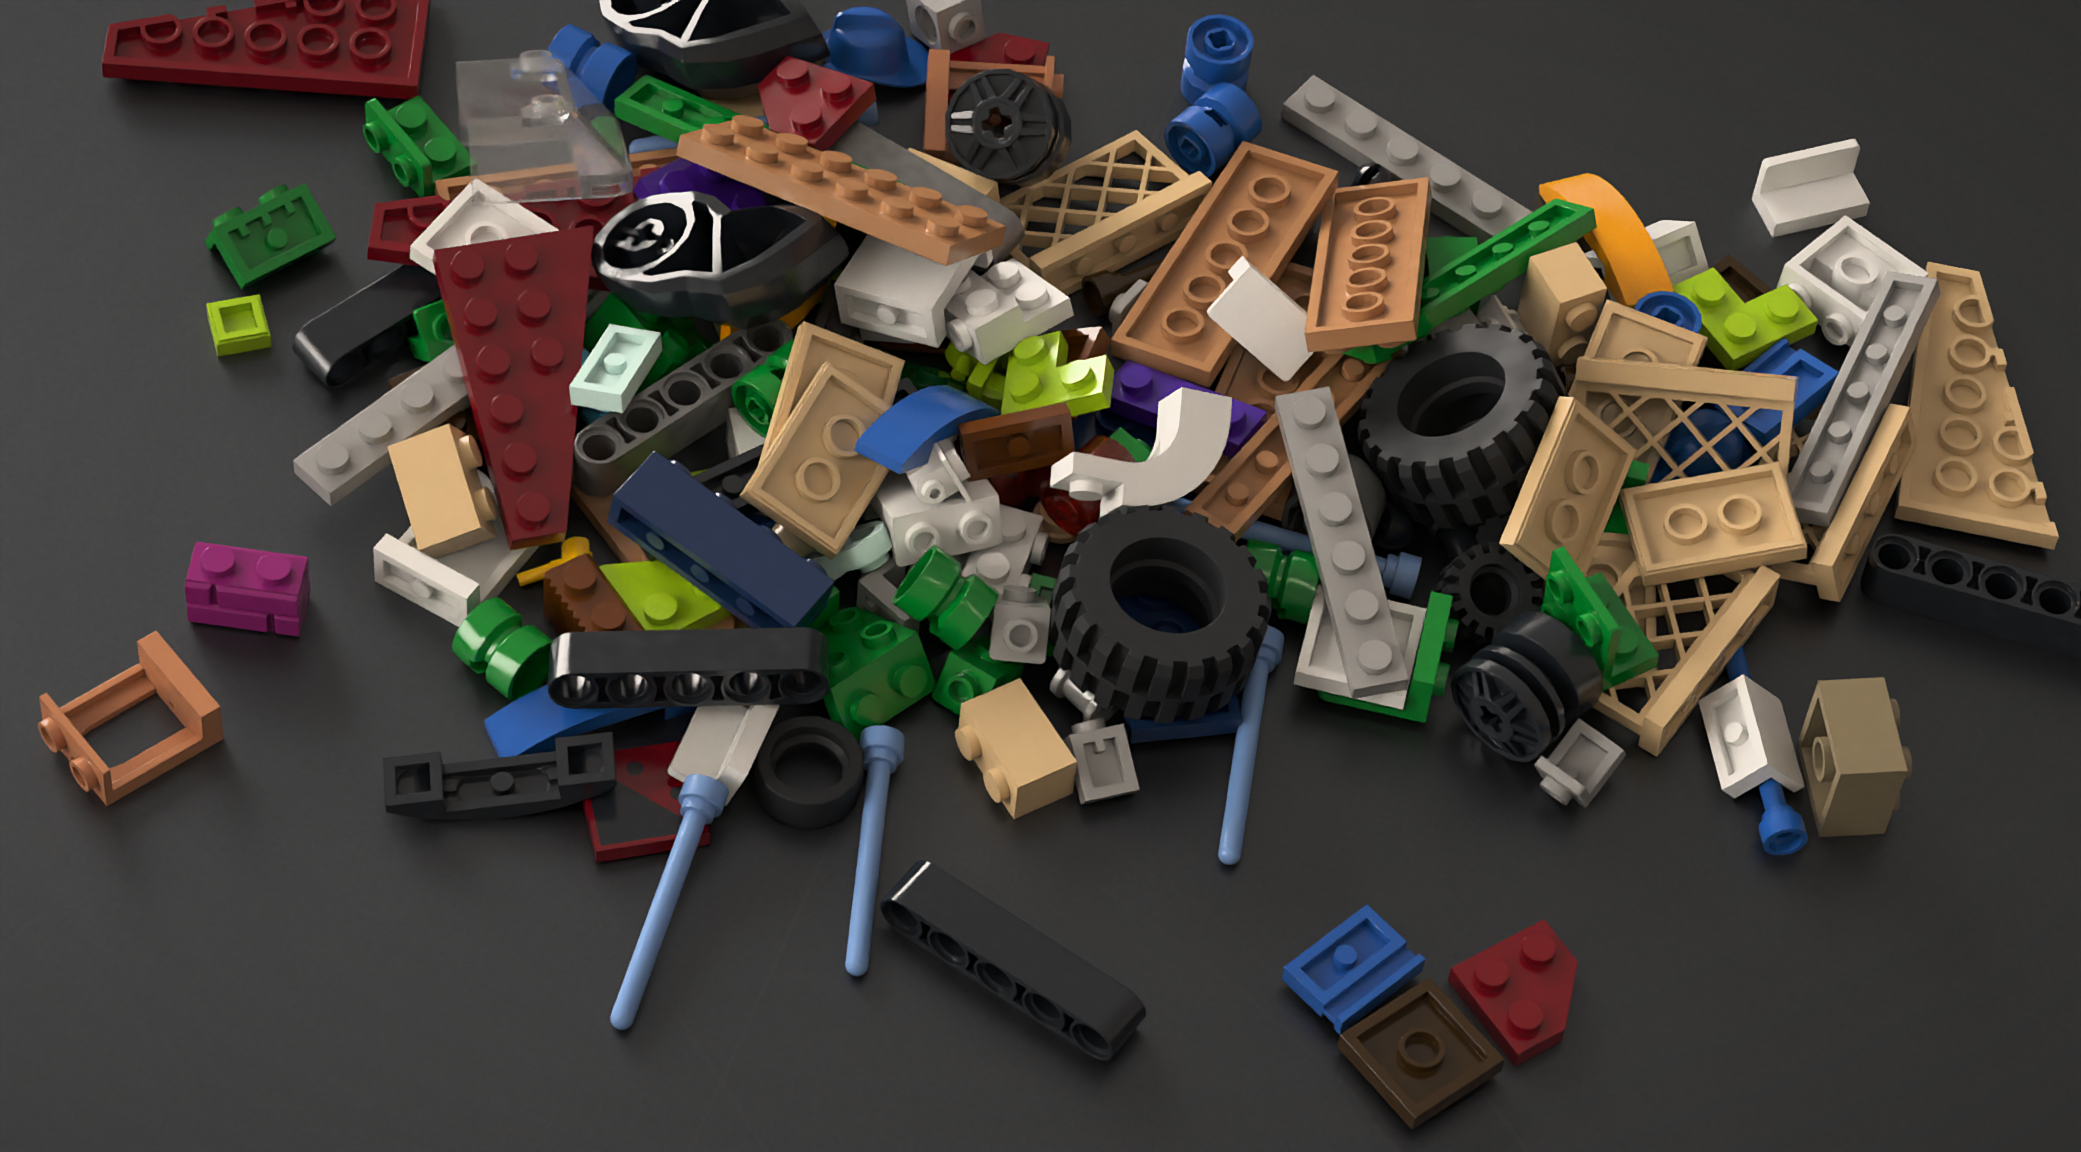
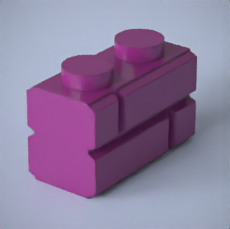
[185,542,311,637]

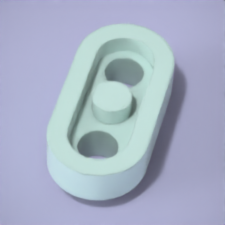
[806,521,892,580]

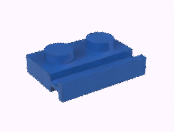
[1709,338,1839,447]
[1281,904,1425,1035]

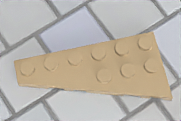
[1894,262,2059,550]

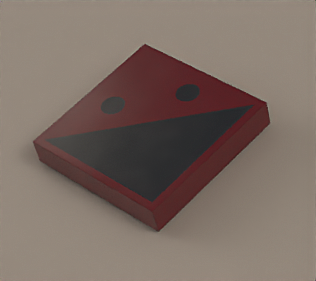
[583,741,710,863]

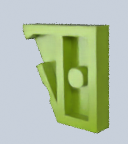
[599,560,734,630]

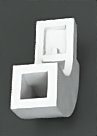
[1050,387,1232,517]

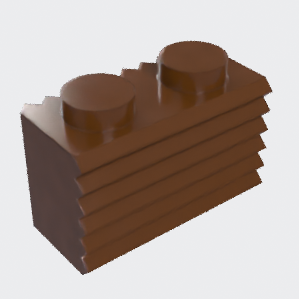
[544,553,645,635]

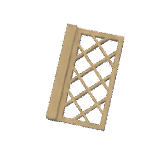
[1000,130,1212,296]
[1575,356,1799,485]
[1750,403,1917,602]
[1593,559,1781,757]

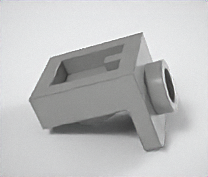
[856,555,920,635]
[1063,718,1140,805]

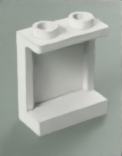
[834,234,993,348]
[862,442,1003,567]
[373,470,539,627]

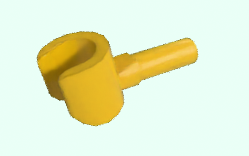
[516,537,593,587]

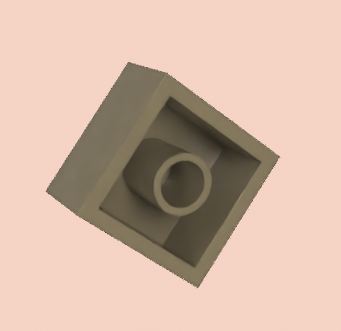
[1797,677,1912,837]

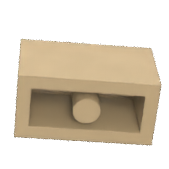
[1517,242,1607,367]
[387,423,498,559]
[955,678,1077,819]

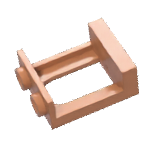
[923,49,1064,167]
[38,631,223,806]

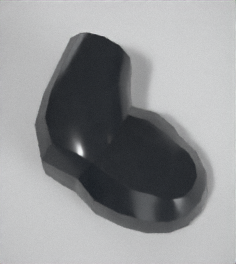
[600,0,831,99]
[591,191,850,330]

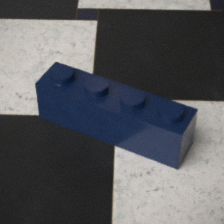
[607,450,834,628]

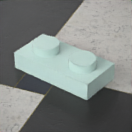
[569,324,662,413]

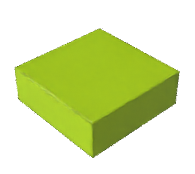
[206,294,271,357]

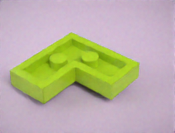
[1673,267,1818,371]
[1001,331,1114,417]

